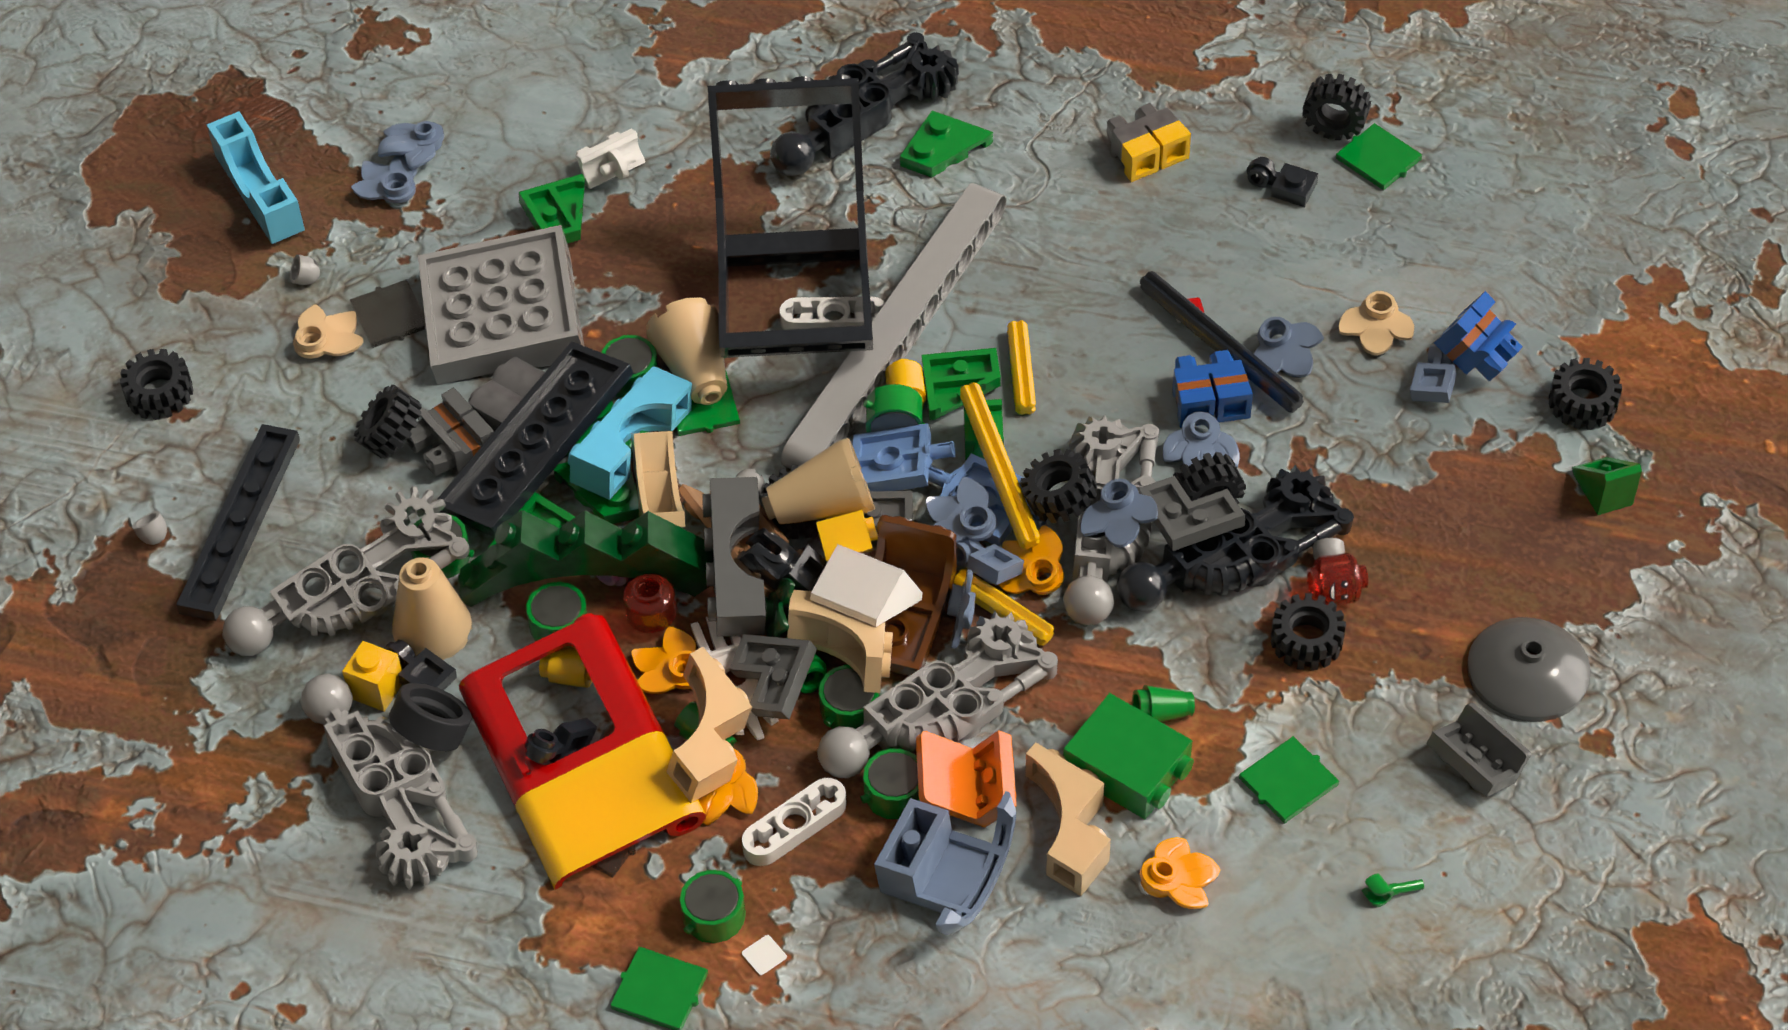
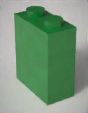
[1063,693,1194,820]

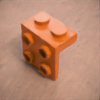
[916,730,1017,828]

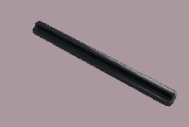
[1140,271,1304,413]

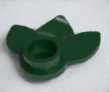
[765,578,795,638]

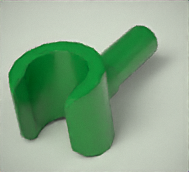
[1362,873,1424,907]

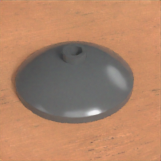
[1467,617,1591,722]

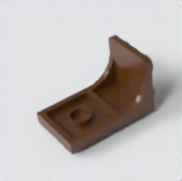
[875,515,957,676]

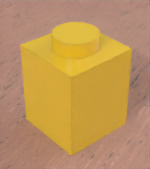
[816,510,878,562]
[342,641,402,712]

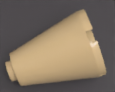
[646,297,727,405]
[762,438,875,525]
[392,558,472,660]

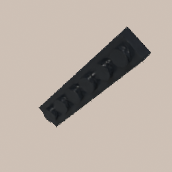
[176,424,300,621]

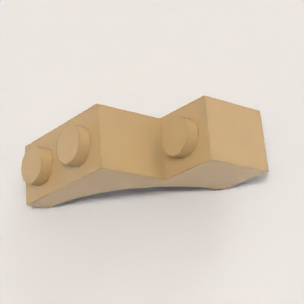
[631,431,685,527]
[787,590,893,693]
[667,647,752,803]
[1025,742,1111,896]

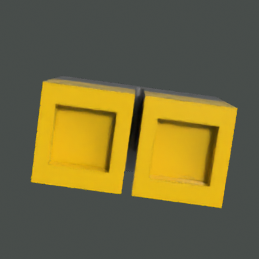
[1107,103,1191,182]

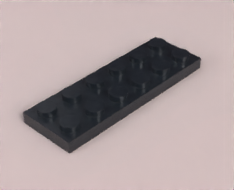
[437,341,634,537]

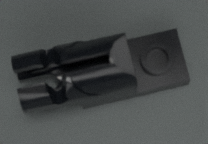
[737,528,828,591]

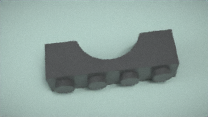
[702,477,766,637]

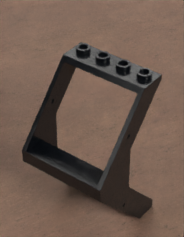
[707,75,873,358]

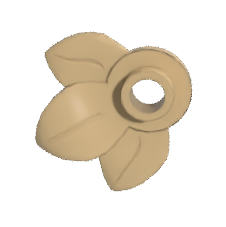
[1338,291,1414,356]
[293,304,363,359]

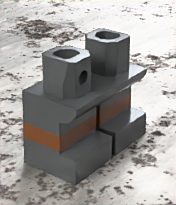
[405,387,494,476]

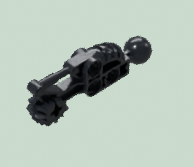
[770,32,959,177]
[1117,465,1354,612]

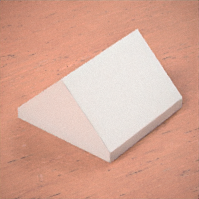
[810,544,923,627]

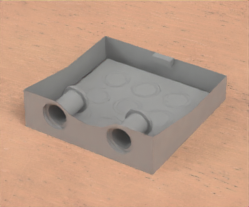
[418,225,584,385]

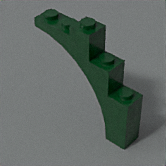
[458,510,713,607]

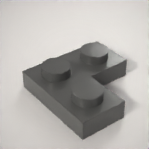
[1139,476,1245,551]
[729,634,817,720]

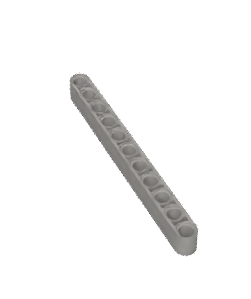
[781,183,1007,469]

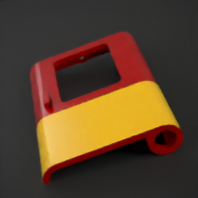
[459,613,706,890]

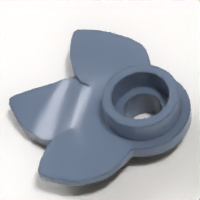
[377,121,444,170]
[351,154,418,203]
[1254,317,1324,377]
[1163,412,1240,467]
[926,477,996,543]
[1081,479,1158,548]
[946,569,976,649]

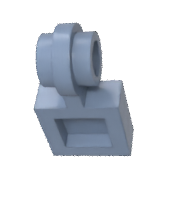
[1410,345,1457,403]
[956,538,1024,585]

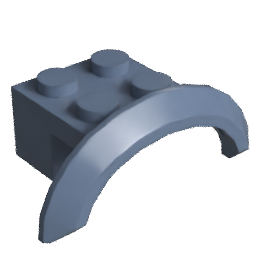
[874,791,1016,935]

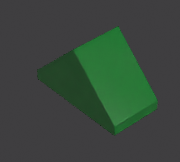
[1572,457,1642,515]

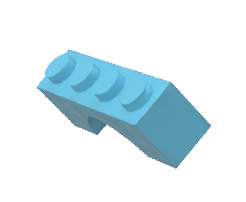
[207,111,305,244]
[568,366,692,500]

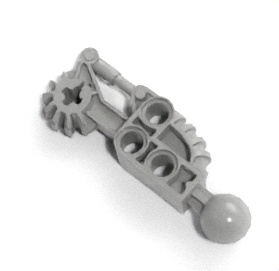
[1063,415,1159,626]
[222,486,470,656]
[817,611,1058,778]
[300,674,478,890]

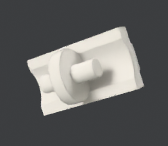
[575,128,645,189]

